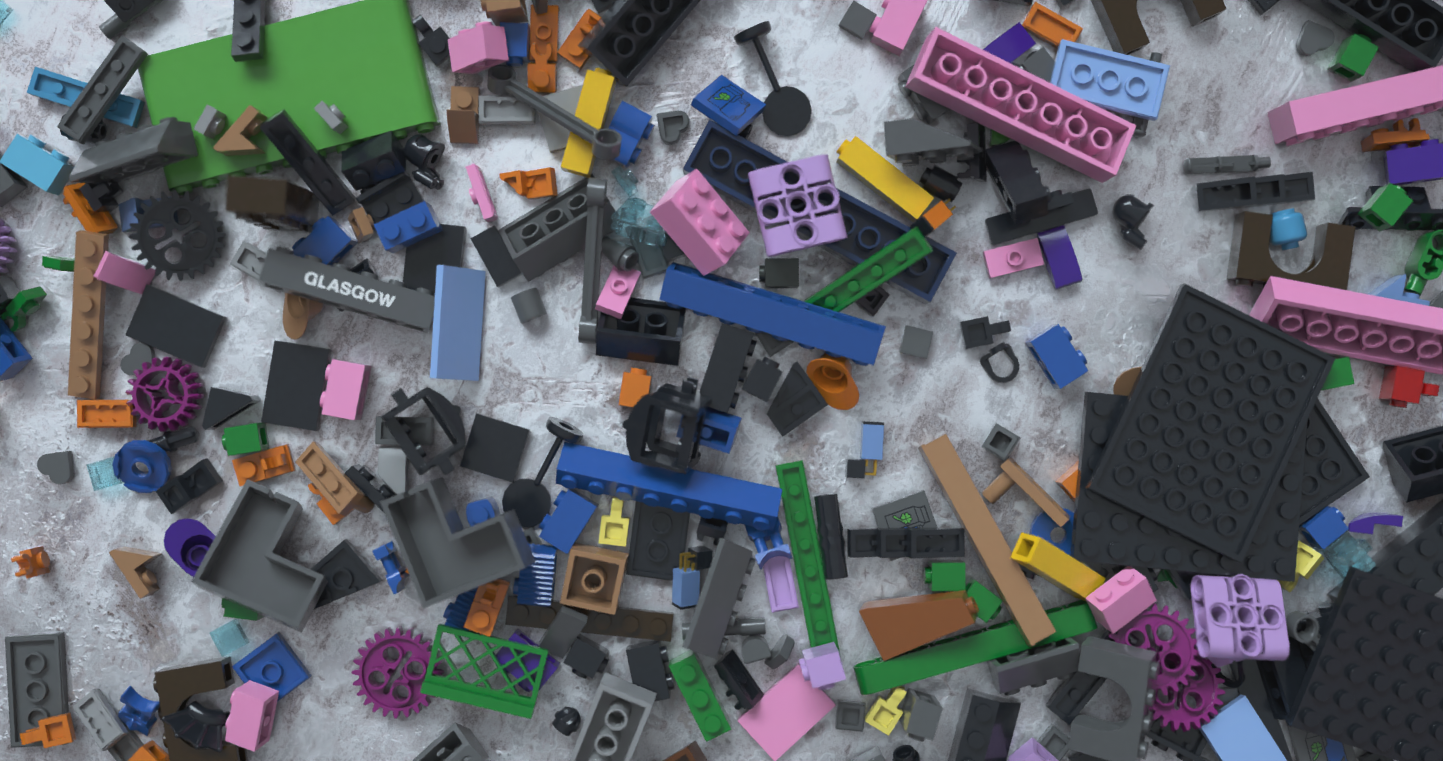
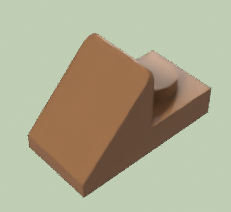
[446,86,481,144]
[213,105,268,156]
[109,547,162,599]

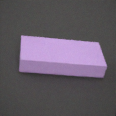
[763,556,799,613]

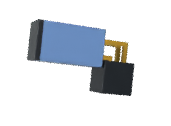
[845,421,884,478]
[672,546,713,610]

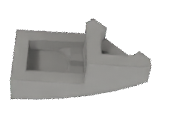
[378,446,409,495]

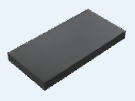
[5,632,69,748]

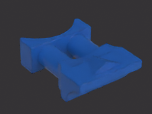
[745,517,792,570]
[372,541,409,594]
[118,686,160,736]

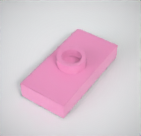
[466,163,498,223]
[982,238,1044,279]
[595,266,641,319]

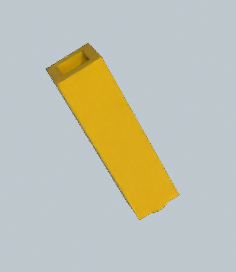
[561,68,616,178]
[836,136,934,223]
[1010,532,1106,601]

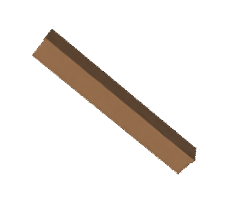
[918,434,1056,646]

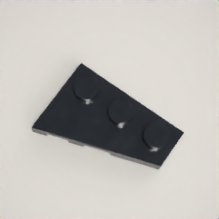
[310,539,383,609]

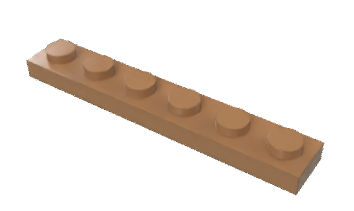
[68,230,109,400]

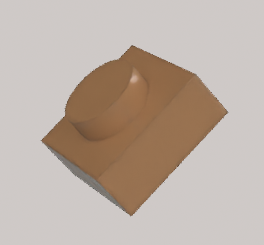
[348,207,375,243]

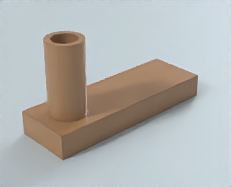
[295,441,374,516]
[982,457,1070,527]

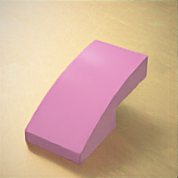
[94,251,156,294]

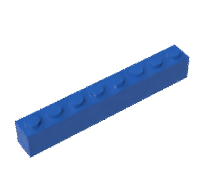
[659,262,886,366]
[556,442,782,531]

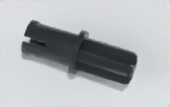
[146,426,199,453]

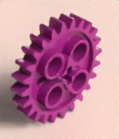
[1108,603,1201,696]
[352,626,444,719]
[1147,645,1226,732]

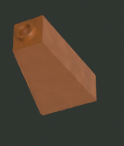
[859,590,979,661]

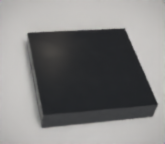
[460,413,530,483]

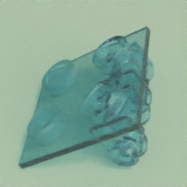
[611,198,668,247]

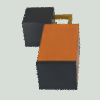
[909,199,956,237]

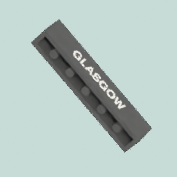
[258,246,435,333]

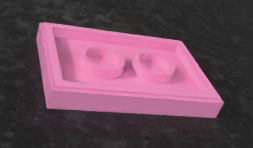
[737,663,836,761]

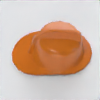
[806,353,860,410]

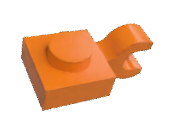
[20,712,76,748]

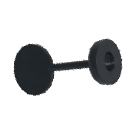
[733,21,812,136]
[502,417,583,527]

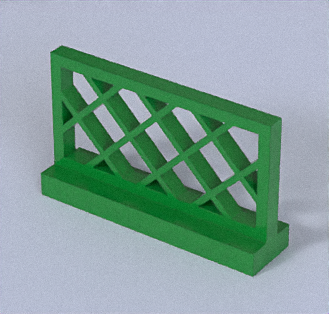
[420,623,549,719]

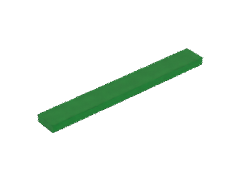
[775,460,842,662]

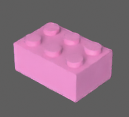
[650,169,750,276]

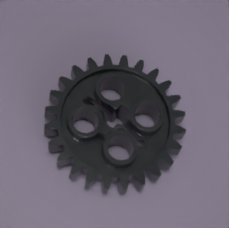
[129,190,226,281]

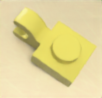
[598,496,630,547]
[1278,540,1324,593]
[865,685,907,736]

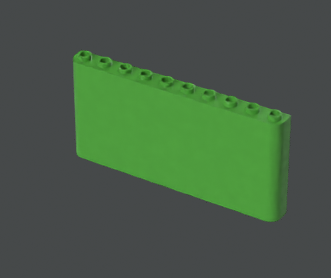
[138,0,441,196]

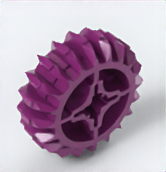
[125,357,205,432]

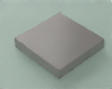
[539,85,583,153]

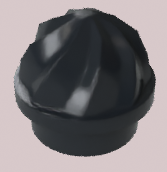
[552,707,581,736]
[892,745,920,761]

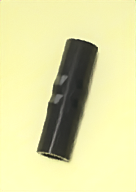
[814,494,848,580]

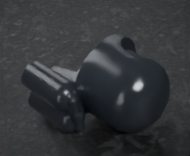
[404,134,445,190]
[1112,194,1154,250]

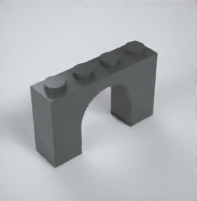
[1068,636,1160,761]

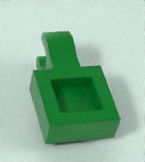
[1,286,47,332]

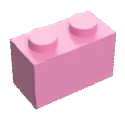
[869,0,927,56]
[448,21,509,74]
[320,359,372,420]
[1085,566,1157,634]
[225,680,279,752]

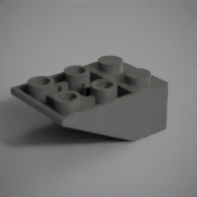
[884,118,982,166]
[412,722,491,761]

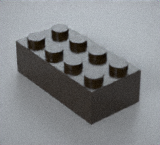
[225,175,319,233]

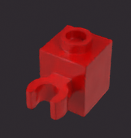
[1379,366,1440,408]

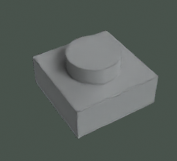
[314,101,348,134]
[194,104,227,139]

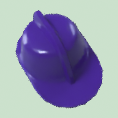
[163,518,216,577]

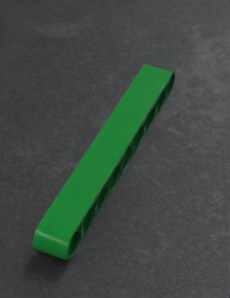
[853,600,1098,695]

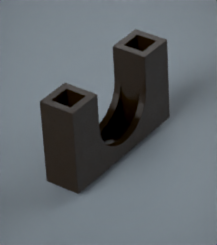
[1091,0,1226,55]
[1226,211,1356,290]
[153,656,248,761]

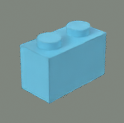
[0,134,74,195]

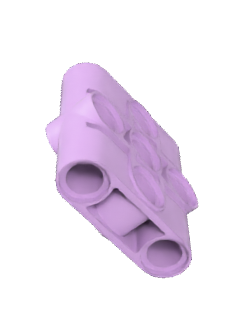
[748,154,848,257]
[1191,574,1289,662]

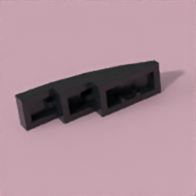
[1197,172,1315,211]
[847,528,965,559]

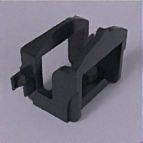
[622,376,712,474]
[380,388,466,476]

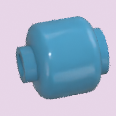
[1269,208,1307,251]

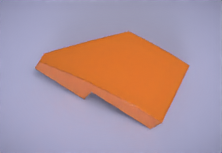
[499,167,558,199]

